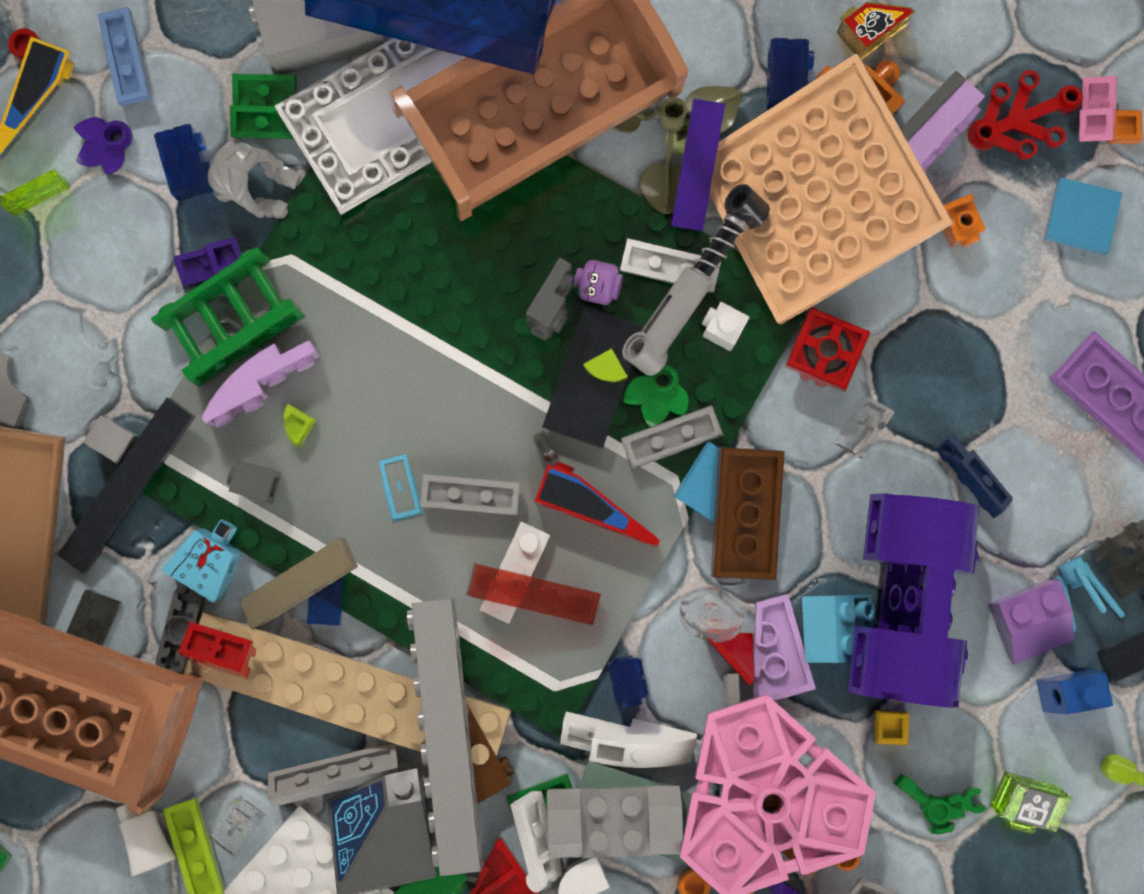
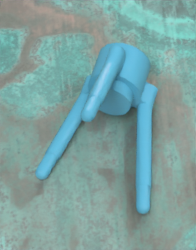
[1054,556,1125,632]

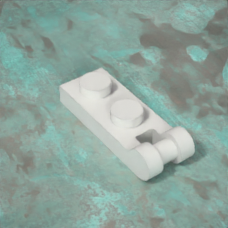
[510,791,563,893]

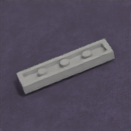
[268,743,401,807]

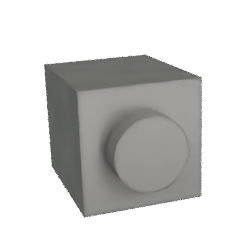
[83,415,139,464]

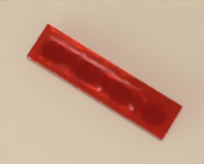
[466,563,601,625]

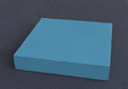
[1044,177,1123,255]
[673,442,719,524]

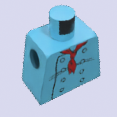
[161,519,242,603]

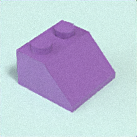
[987,580,1074,664]

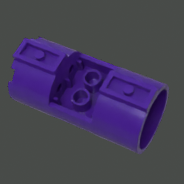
[848,493,979,708]

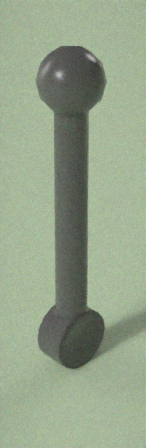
[217,311,273,350]

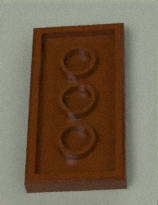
[711,447,784,580]

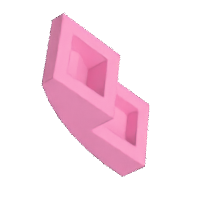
[1079,76,1118,142]

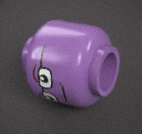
[574,260,623,305]

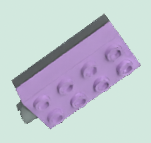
[901,71,985,171]

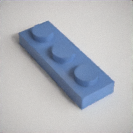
[97,7,151,107]

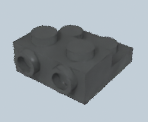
[525,258,573,341]

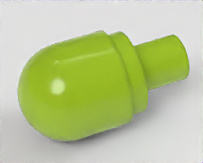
[1100,754,1144,787]

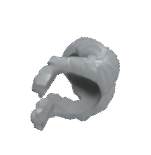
[208,143,302,219]

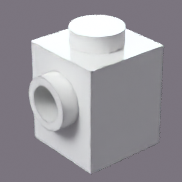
[702,302,749,351]

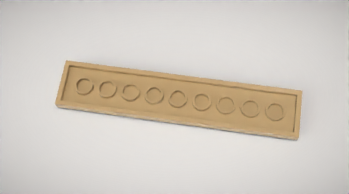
[182,612,512,765]

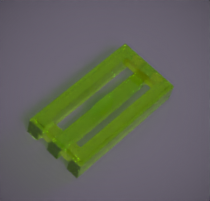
[0,169,71,216]

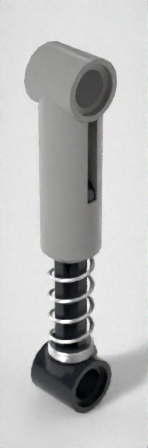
[622,184,770,376]

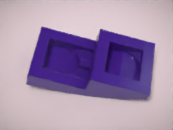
[173,237,241,289]

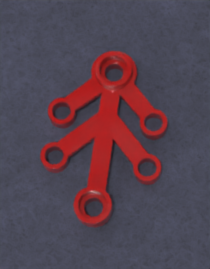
[967,70,1083,160]

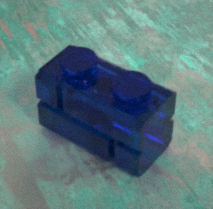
[766,38,814,110]
[154,124,213,201]
[607,655,648,708]

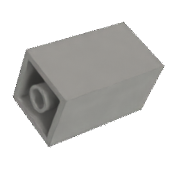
[249,0,385,75]

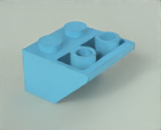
[802,594,875,663]

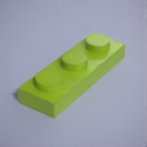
[163,797,225,894]

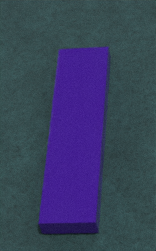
[671,98,725,232]

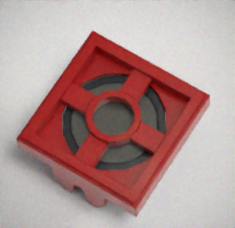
[785,307,870,392]

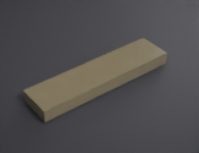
[239,537,358,629]

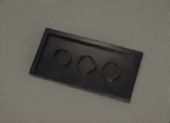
[542,306,644,449]

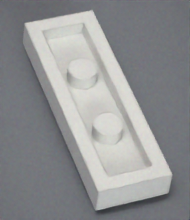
[620,238,721,293]
[480,522,551,624]

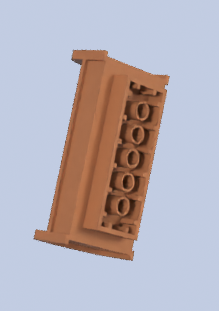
[389,0,688,221]
[0,609,203,815]

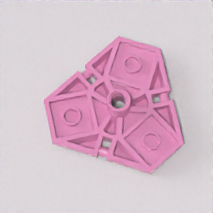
[679,694,876,894]

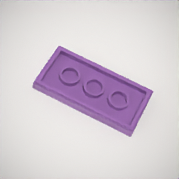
[1049,331,1144,463]

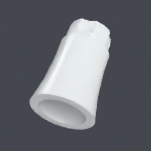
[116,804,177,877]

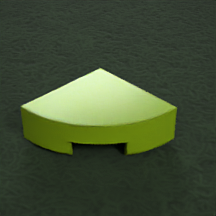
[583,349,627,382]
[283,404,317,448]

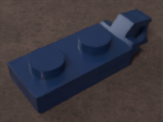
[936,435,1013,519]

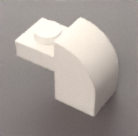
[558,857,610,894]

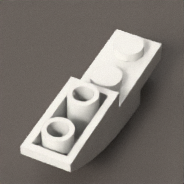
[560,712,697,768]

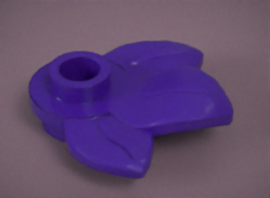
[74,117,133,175]

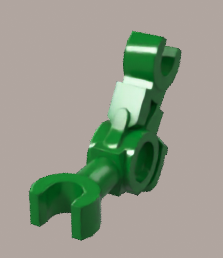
[893,773,986,834]

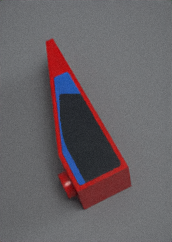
[535,462,660,547]

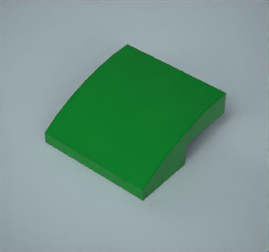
[230,73,297,139]

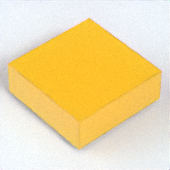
[873,710,909,745]

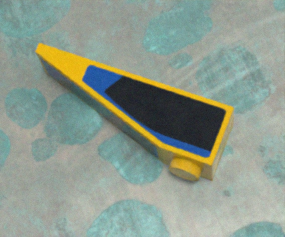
[0,37,75,162]

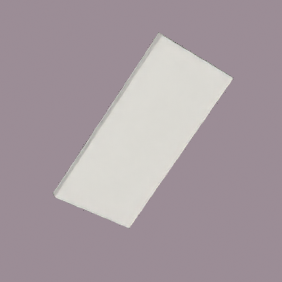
[275,0,519,215]

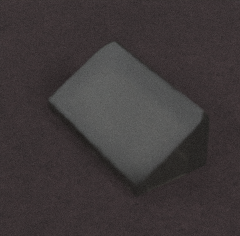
[66,589,122,646]

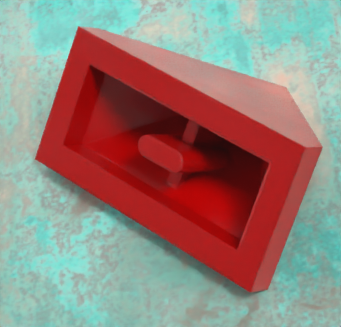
[702,630,754,685]

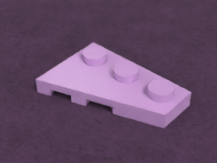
[752,594,816,701]

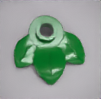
[624,364,689,427]

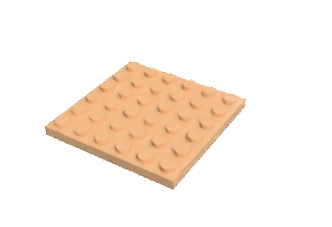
[709,53,954,324]

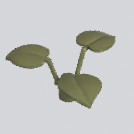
[613,86,743,215]

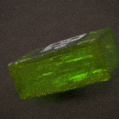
[990,771,1072,834]

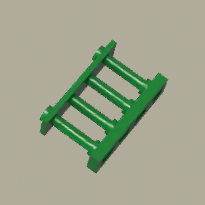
[151,247,306,387]

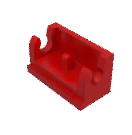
[178,622,256,679]

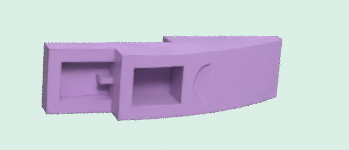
[202,340,320,427]

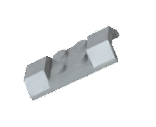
[547,785,683,858]

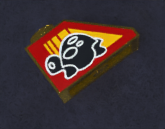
[836,2,915,59]

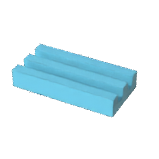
[378,454,423,522]

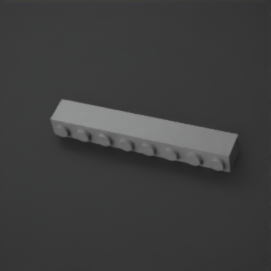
[407,598,484,876]

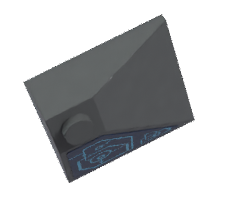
[327,768,438,894]

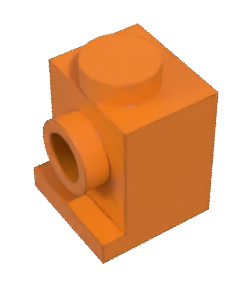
[943,193,986,248]

